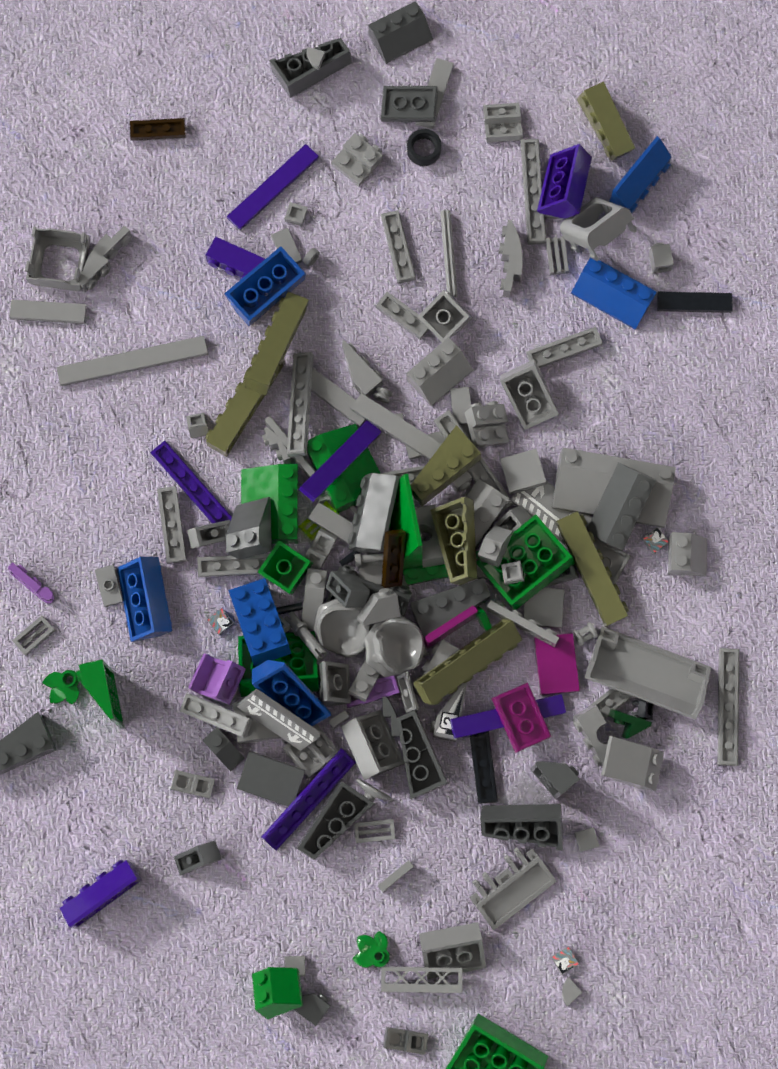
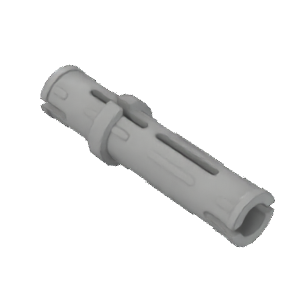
[284,612,327,661]

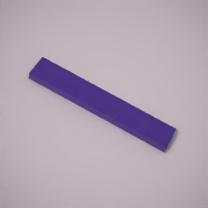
[227,144,319,230]
[299,421,381,502]
[150,440,232,524]
[450,694,566,739]
[261,748,356,851]

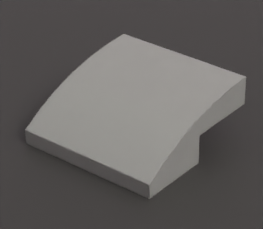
[483,103,523,143]
[283,724,339,779]

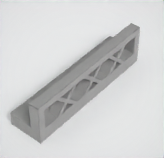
[381,966,463,993]

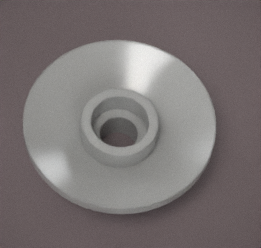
[356,778,391,801]

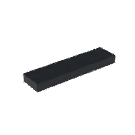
[657,292,732,313]
[469,731,498,804]

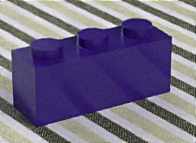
[205,236,265,279]

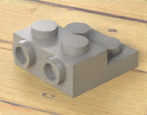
[331,133,383,187]
[464,401,510,448]

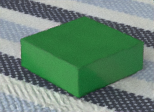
[476,606,492,631]

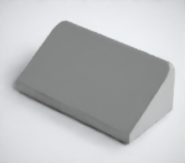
[396,671,419,713]

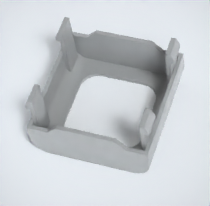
[560,198,637,261]
[25,226,90,291]

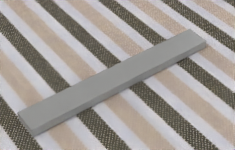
[57,336,208,386]

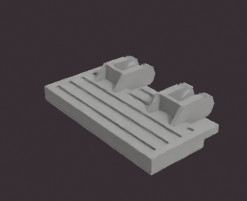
[469,847,556,930]

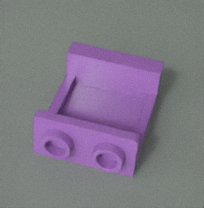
[188,653,246,705]

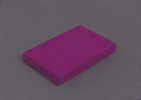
[424,605,478,649]
[534,633,580,695]
[491,683,552,753]

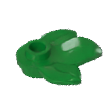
[42,670,79,705]
[353,931,390,968]

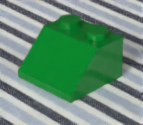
[257,540,313,595]
[252,967,303,1020]

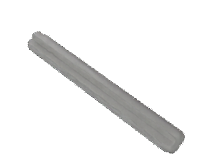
[441,210,457,298]

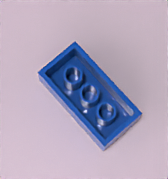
[228,578,291,666]

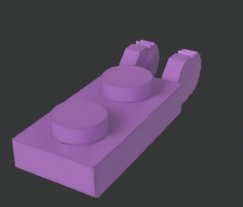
[8,562,55,604]
[346,676,400,708]

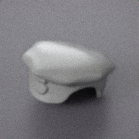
[314,599,374,658]
[365,615,424,677]

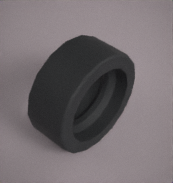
[407,129,441,166]

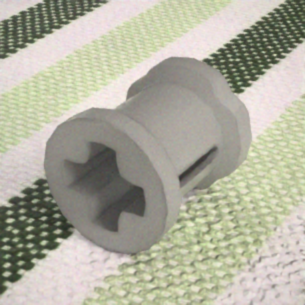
[573,622,598,646]

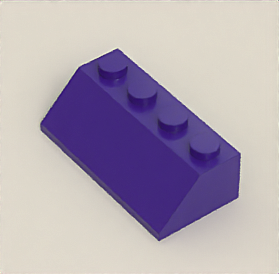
[537,144,592,219]
[60,859,142,928]

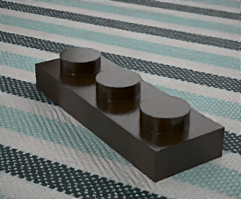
[130,118,186,141]
[381,529,406,588]

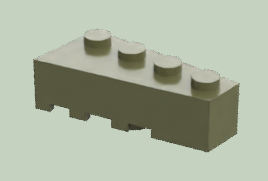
[576,81,635,161]
[410,425,481,507]
[430,497,477,585]

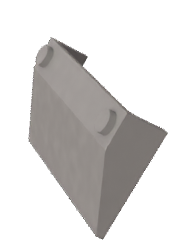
[552,447,676,528]
[584,626,711,720]

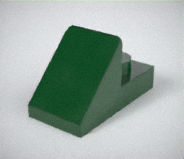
[608,709,652,739]

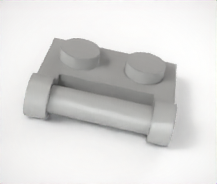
[354,553,383,571]

